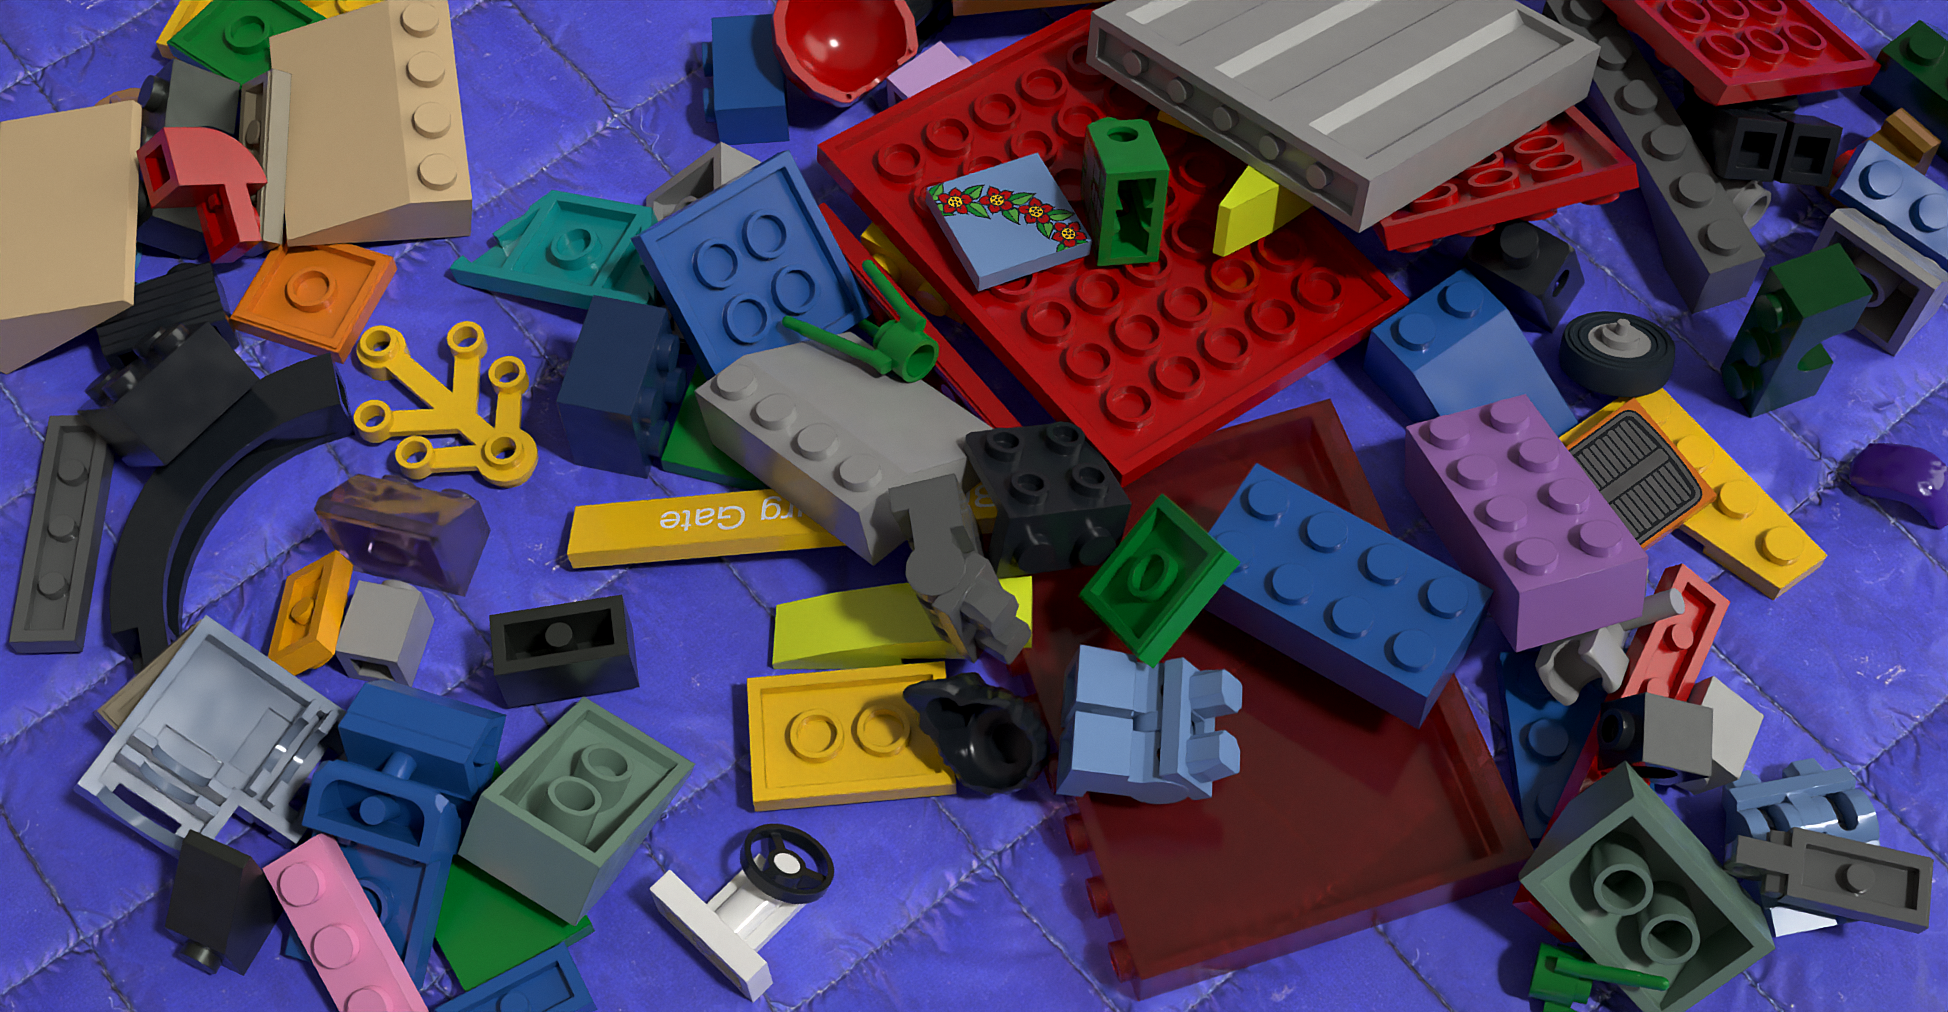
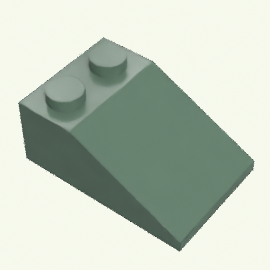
[458,697,695,926]

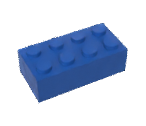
[1203,463,1494,729]

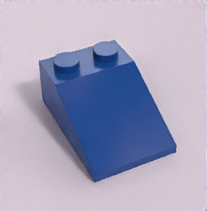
[1362,267,1579,438]

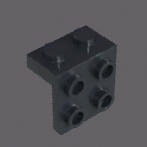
[963,421,1132,578]

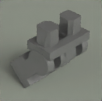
[888,473,1032,665]

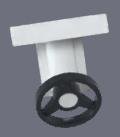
[650,824,834,1003]

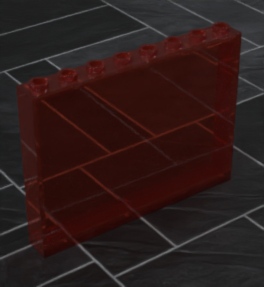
[982,398,1534,1001]

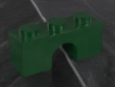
[1720,243,1873,418]

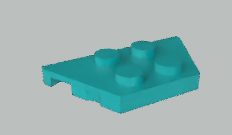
[450,190,659,310]

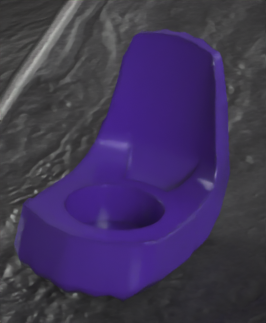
[1849,443,1948,529]

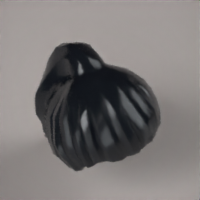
[902,672,1050,796]

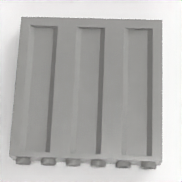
[1086,0,1601,233]

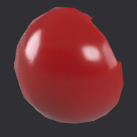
[771,0,918,108]

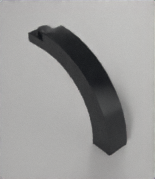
[109,352,355,675]

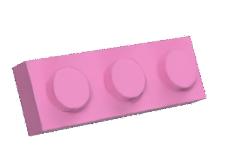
[262,832,429,1012]

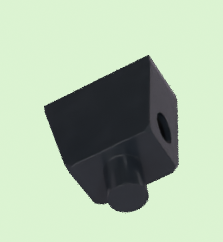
[1453,218,1585,334]

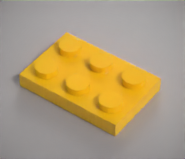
[747,661,957,812]

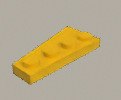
[1559,388,1828,601]

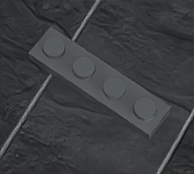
[9,415,116,653]

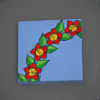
[925,153,1092,291]

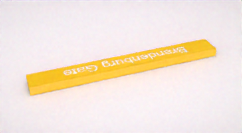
[567,482,998,569]

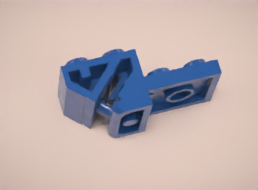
[285,679,507,990]

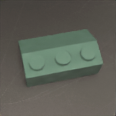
[1518,761,1776,1012]

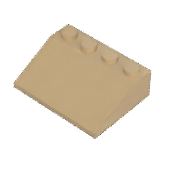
[269,0,472,246]
[0,100,142,374]

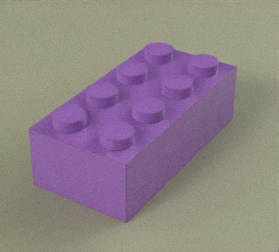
[1405,394,1649,652]

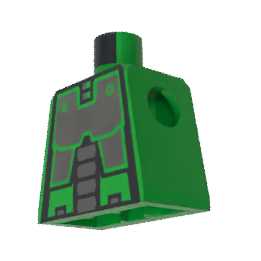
[1080,117,1170,266]

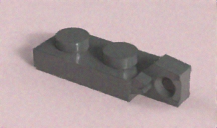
[1722,827,1934,934]

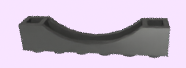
[1542,0,1765,314]

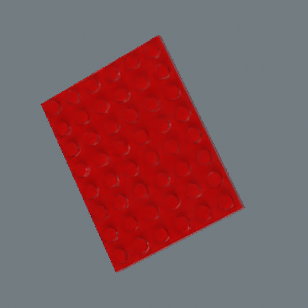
[817,2,1410,488]

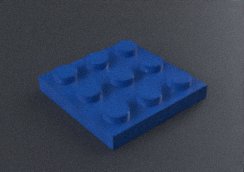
[630,150,873,381]

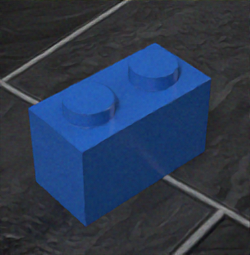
[702,14,790,145]

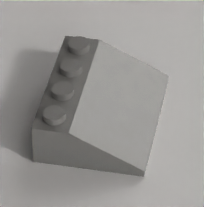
[694,332,993,566]

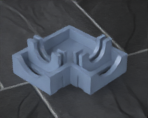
[72,615,348,860]

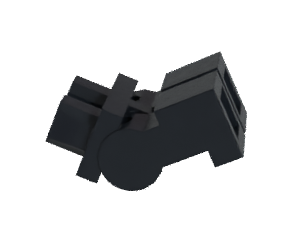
[1676,78,1843,187]

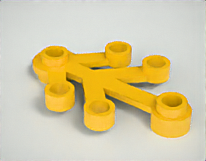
[354,321,539,488]

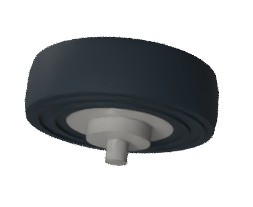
[1559,311,1675,397]

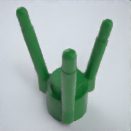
[782,259,939,382]
[1528,942,1669,1012]

